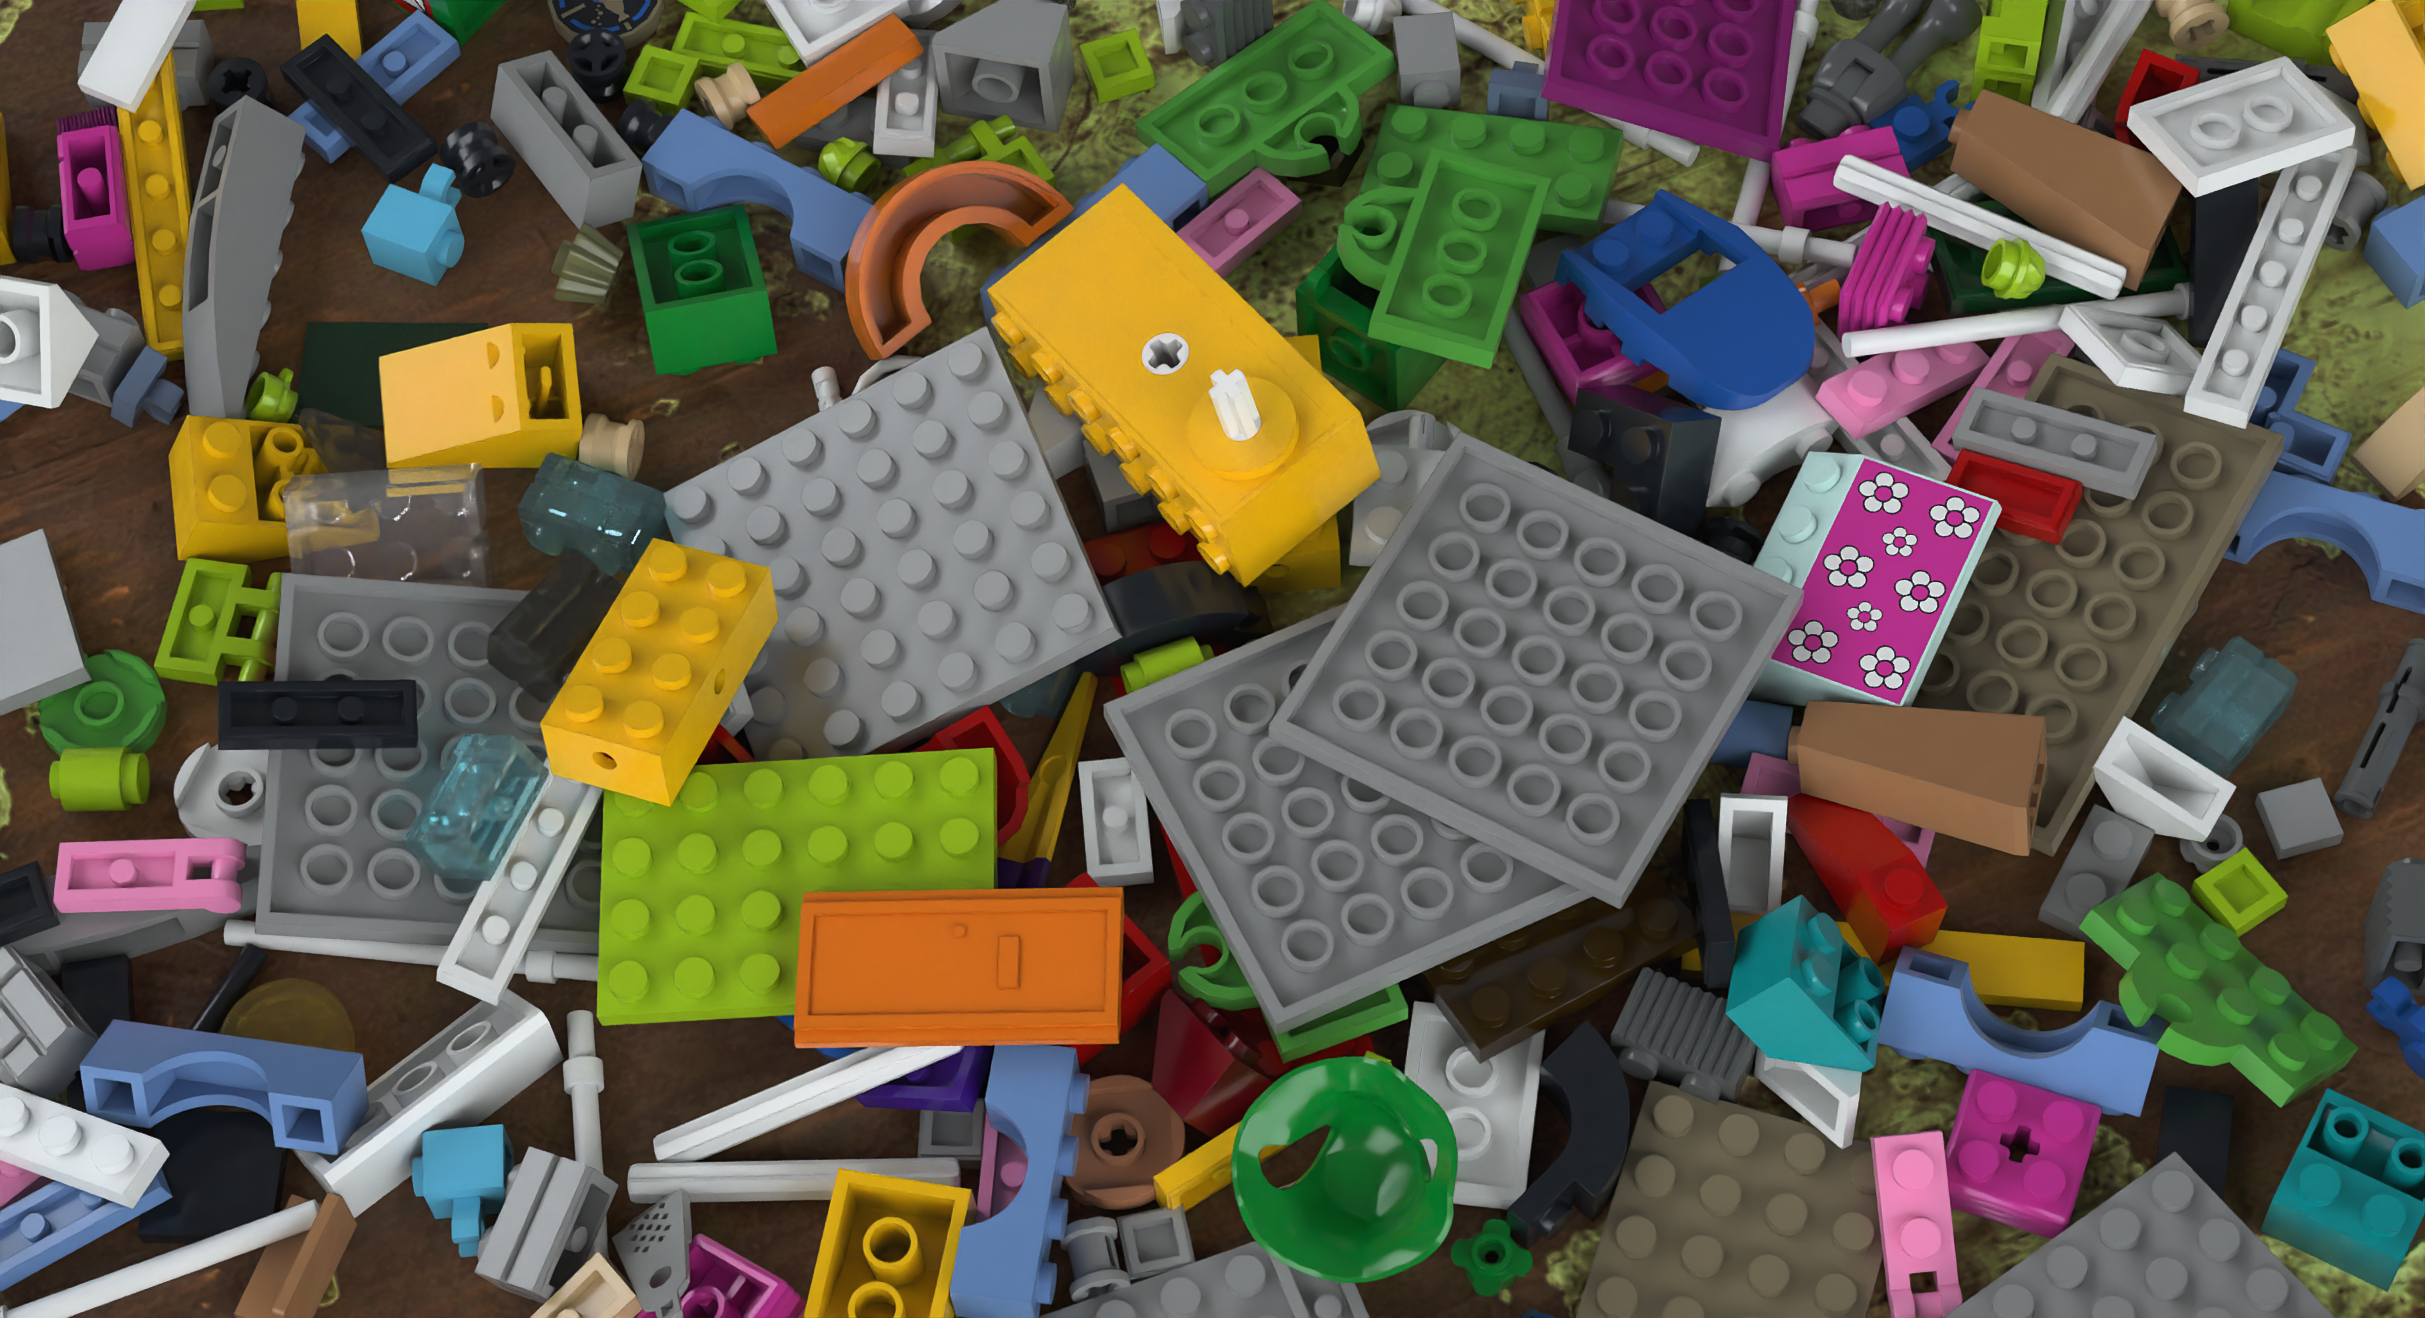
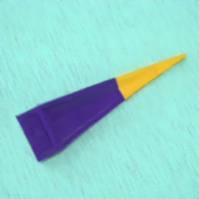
[853,672,1098,1113]

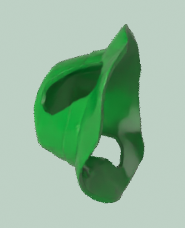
[1231,1057,1458,1283]

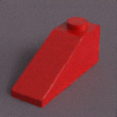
[1786,792,1948,967]

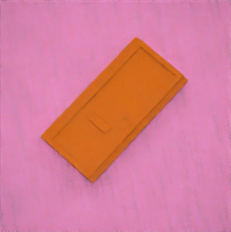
[794,887,1124,1048]

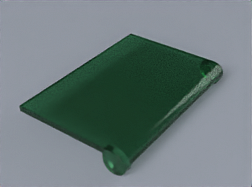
[290,322,489,427]

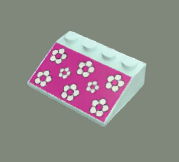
[1746,451,2002,707]

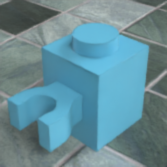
[361,163,465,286]
[412,1124,515,1257]

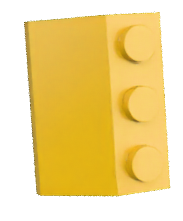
[2325,0,2425,192]

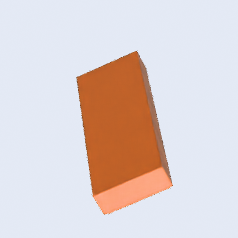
[745,12,924,150]

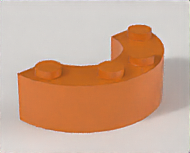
[845,160,1074,360]

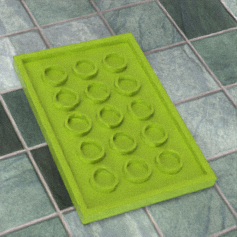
[597,748,998,1026]

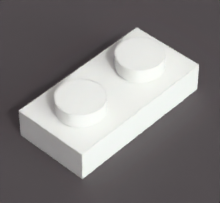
[1078,757,1154,887]

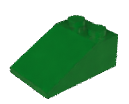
[625,204,778,376]

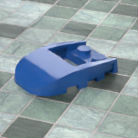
[1554,189,1815,411]

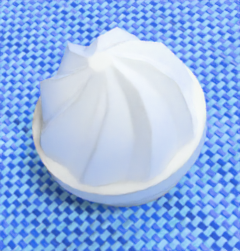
[1342,0,1402,36]

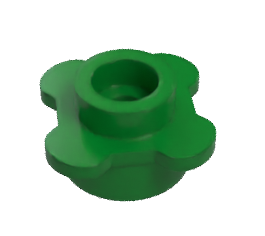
[1451,1219,1533,1297]

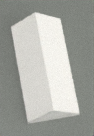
[0,275,99,409]
[292,988,564,1218]

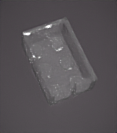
[283,463,494,588]

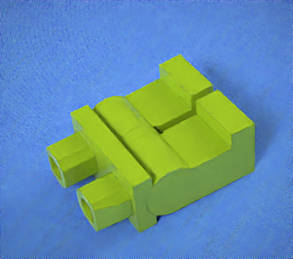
[1969,0,2050,106]
[2226,0,2376,66]

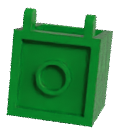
[1295,227,1448,413]

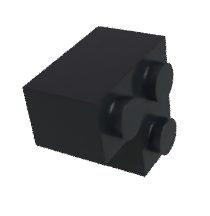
[1567,384,1722,540]

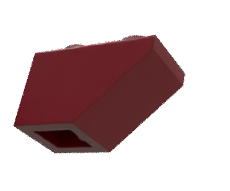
[1151,988,1274,1138]

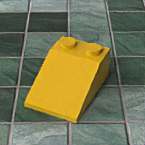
[803,1168,977,1318]

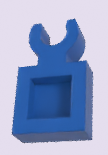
[1868,80,1976,173]
[2365,975,2425,1079]

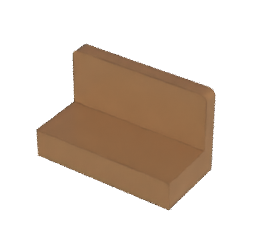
[234,1192,357,1318]

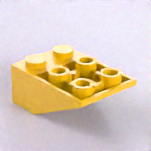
[378,323,583,468]
[169,415,381,564]

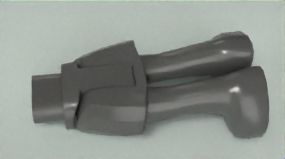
[1796,0,1983,141]

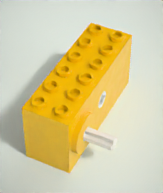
[987,182,1381,587]

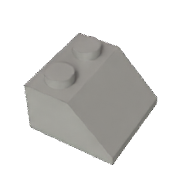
[932,0,1075,133]

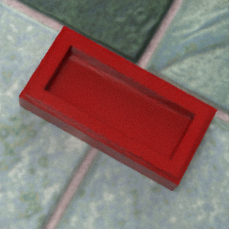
[1945,448,2083,545]

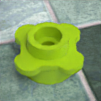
[245,368,298,423]

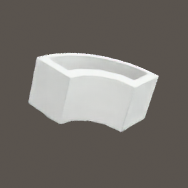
[1702,373,1840,507]

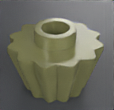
[551,223,625,304]

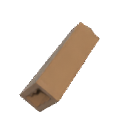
[1948,88,2184,291]
[1788,700,2047,856]

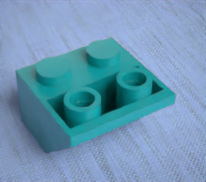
[1725,894,1885,1072]
[2260,1088,2425,1292]

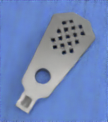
[612,1189,692,1318]

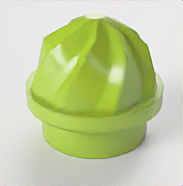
[818,137,881,194]
[1981,238,2046,300]

